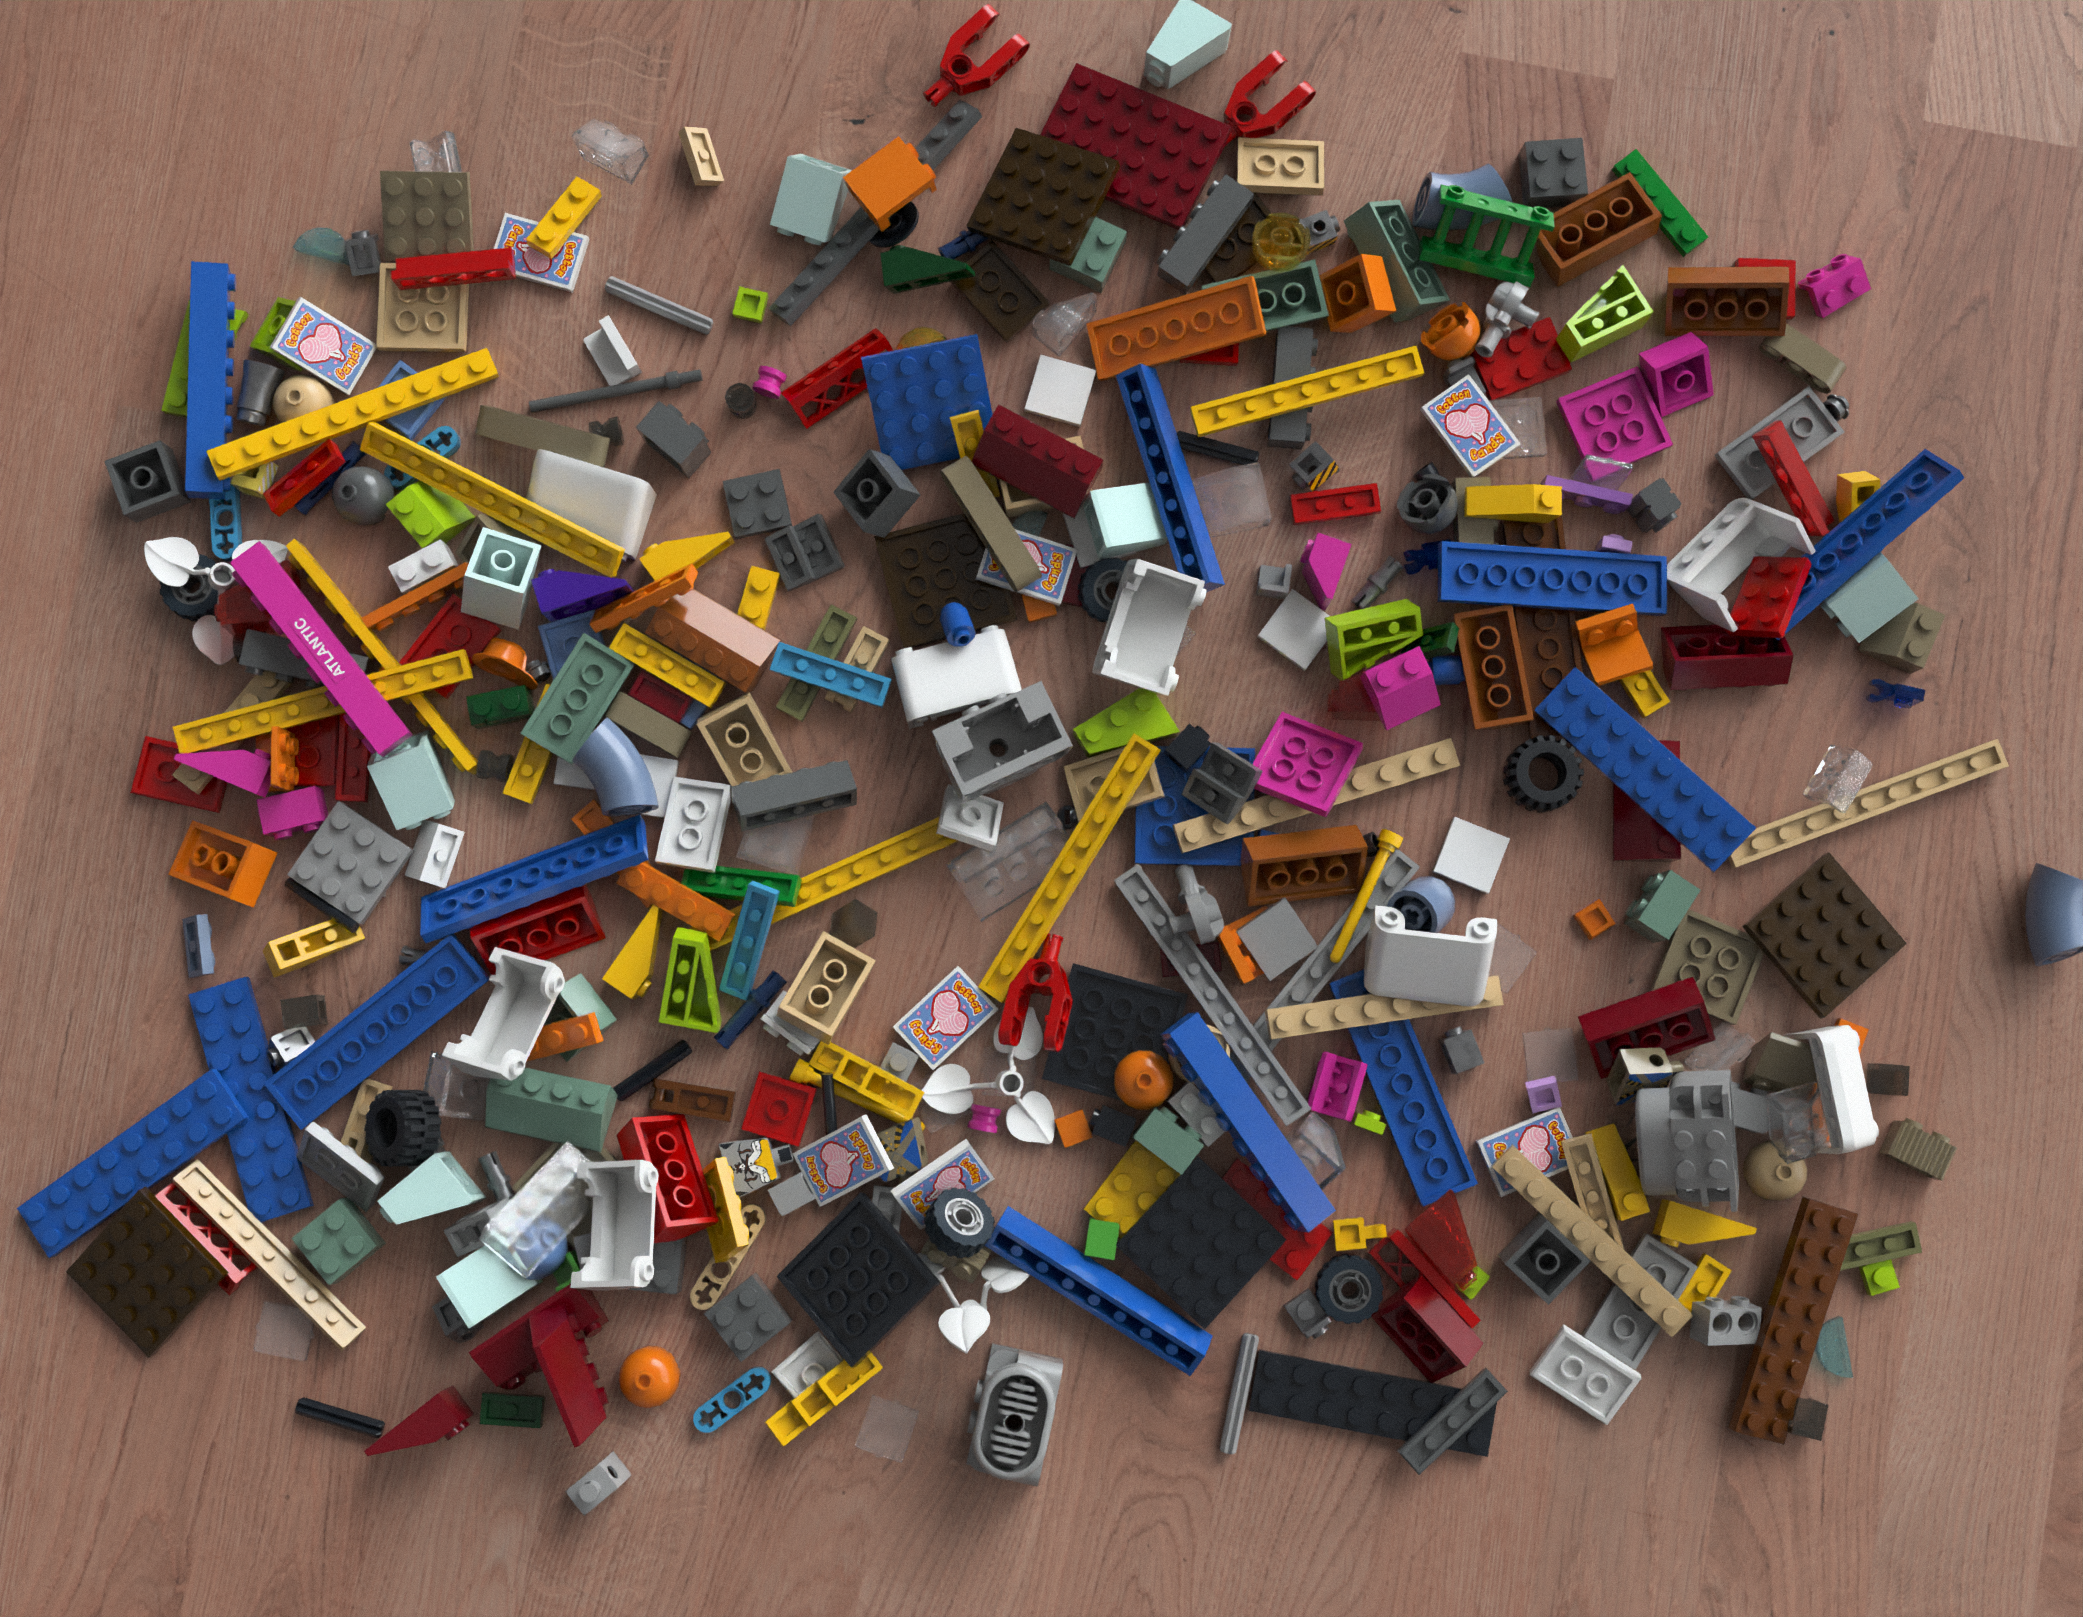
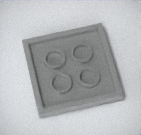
[287,801,414,925]

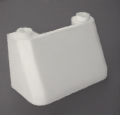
[526,449,657,562]
[1092,559,1206,696]
[891,625,1022,729]
[1364,905,1497,1006]
[442,947,565,1080]
[571,1160,658,1291]

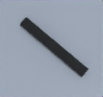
[285,877,359,933]
[821,1073,837,1135]

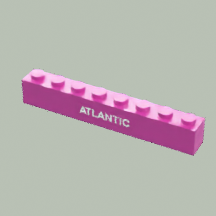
[230,541,413,757]

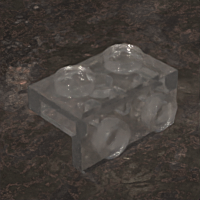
[409,131,462,172]
[1802,745,1873,813]
[1684,1021,1756,1071]

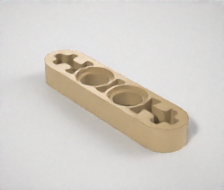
[690,1204,767,1310]

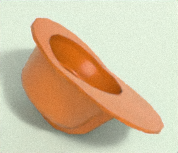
[472,638,538,690]

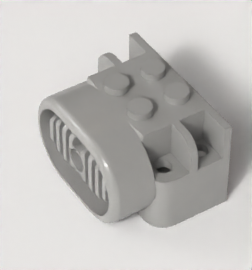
[932,681,1073,803]
[1635,1070,1740,1212]
[966,1343,1063,1487]

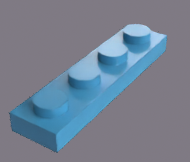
[769,642,892,708]
[719,880,780,1001]

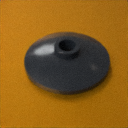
[869,201,919,248]

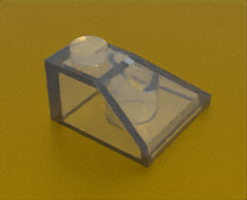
[1032,292,1097,357]
[1285,1110,1346,1190]

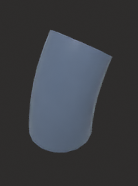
[1412,164,1513,231]
[572,717,659,816]
[2025,863,2083,966]
[1387,876,1455,933]

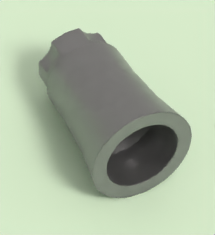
[236,360,285,426]

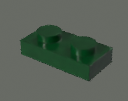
[1401,622,1459,659]
[479,1392,545,1428]

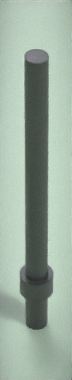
[529,369,703,413]

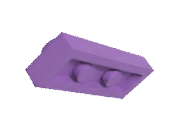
[1540,475,1633,514]

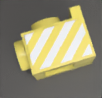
[230,461,279,500]

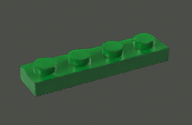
[1611,149,1709,257]
[681,866,802,907]

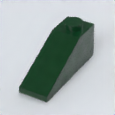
[880,245,975,294]

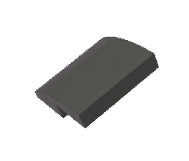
[764,514,845,591]
[1181,742,1263,824]

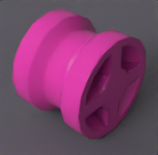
[752,366,787,399]
[967,1104,1001,1133]

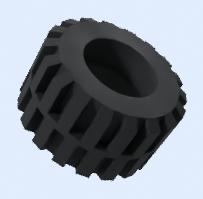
[1503,735,1584,813]
[364,1090,441,1167]

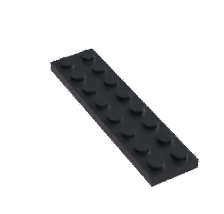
[1248,1349,1497,1457]

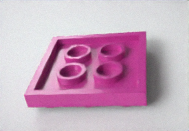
[1556,366,1673,480]
[1253,712,1363,817]

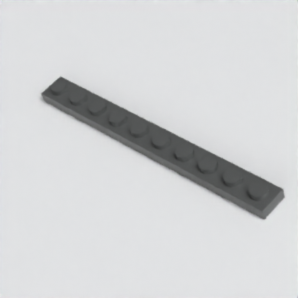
[769,100,982,326]

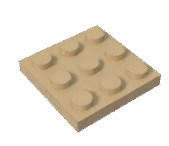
[376,263,469,352]

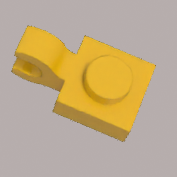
[1333,1217,1387,1251]

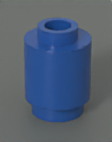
[940,602,976,647]
[1427,655,1465,685]

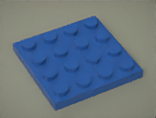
[861,334,993,470]
[1135,746,1255,867]

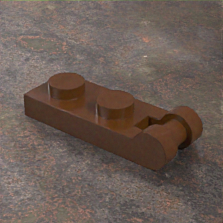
[648,1078,736,1122]

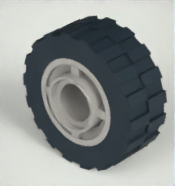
[924,1187,995,1259]

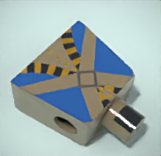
[1606,1048,1684,1106]
[876,1116,929,1183]

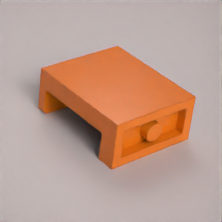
[843,136,937,232]

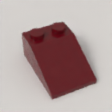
[364,1385,474,1456]

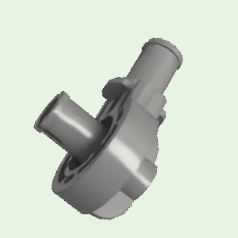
[1475,281,1539,357]
[1169,864,1224,945]

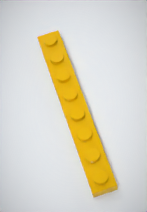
[1190,346,1424,437]

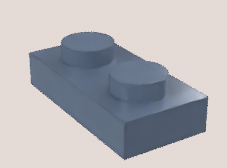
[182,914,215,978]

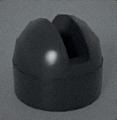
[1413,462,1439,482]
[1056,805,1079,830]
[1363,832,1379,857]

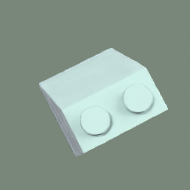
[1144,0,1232,89]
[770,154,852,245]
[1082,482,1168,560]
[461,527,541,630]
[1820,552,1919,643]
[367,730,455,830]
[377,1151,486,1225]
[436,1231,543,1328]

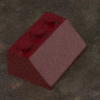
[1371,1275,1484,1383]

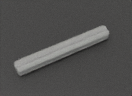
[605,276,714,334]
[1220,1333,1259,1454]

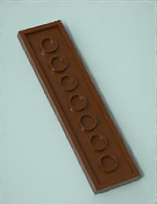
[1501,515,1583,739]
[1728,1196,1858,1445]

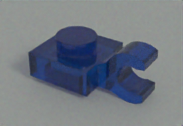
[1403,539,1451,575]
[1866,679,1925,708]

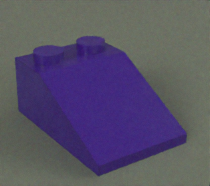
[531,569,634,622]

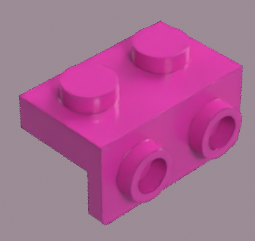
[1798,254,1871,318]
[1308,1051,1368,1122]

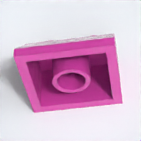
[1638,332,1714,417]
[1300,533,1352,610]
[1360,646,1441,731]

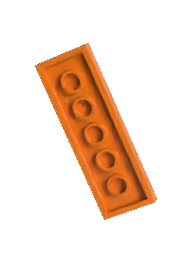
[1086,276,1267,381]

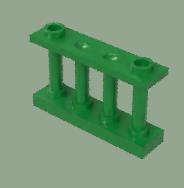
[1419,184,1555,287]

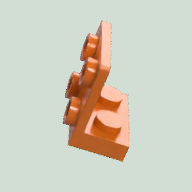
[1575,603,1653,686]
[256,726,299,793]
[1216,906,1268,985]

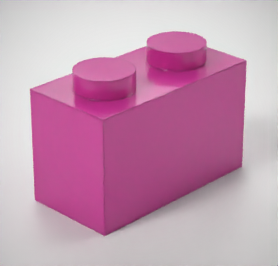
[256,786,329,840]

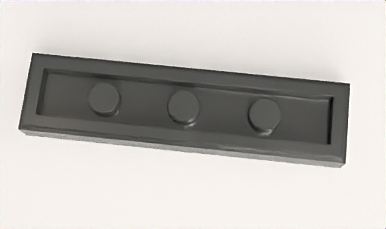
[1397,1368,1508,1475]

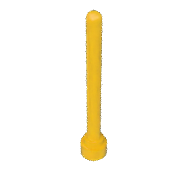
[1330,829,1403,963]
[789,1058,925,1132]

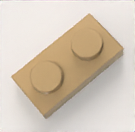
[678,127,724,186]

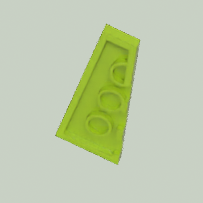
[161,300,249,418]

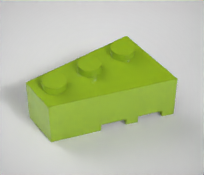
[1556,265,1654,363]
[1324,599,1423,683]
[1073,688,1180,758]
[659,927,722,1033]

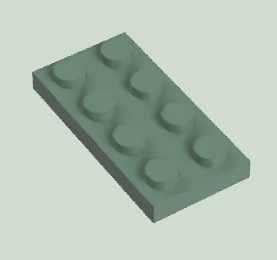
[520,633,635,765]

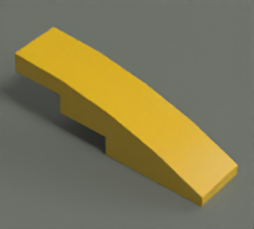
[809,1041,925,1119]
[764,1352,883,1447]

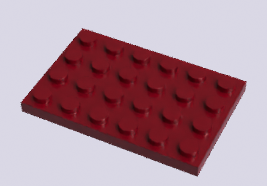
[1040,63,1232,230]

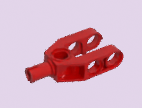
[923,4,1030,107]
[1224,50,1317,147]
[998,933,1073,1052]

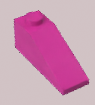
[174,748,271,797]

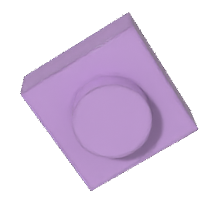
[1595,534,1632,554]
[1525,1076,1562,1113]

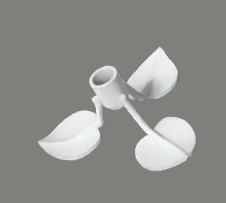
[144,537,288,665]
[922,1007,1055,1144]
[917,1253,1030,1354]

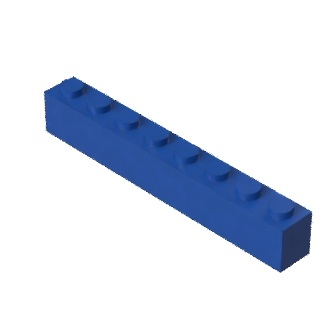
[185,261,236,499]
[1116,363,1225,593]
[1160,1012,1336,1233]
[984,1206,1213,1376]

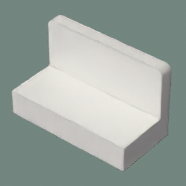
[583,315,642,386]
[405,820,465,889]

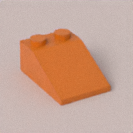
[168,820,277,908]

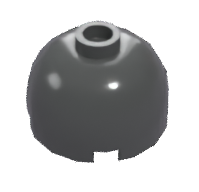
[332,466,394,526]
[1397,474,1458,534]

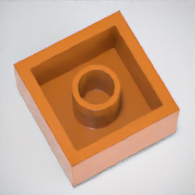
[1319,254,1397,333]

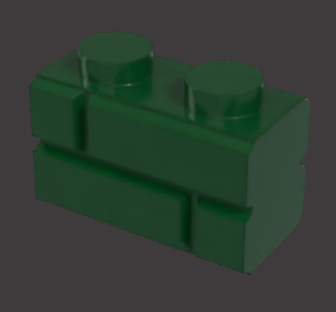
[466,685,535,729]

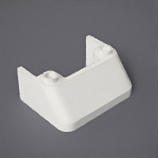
[1667,498,1816,632]
[1783,1025,1879,1154]

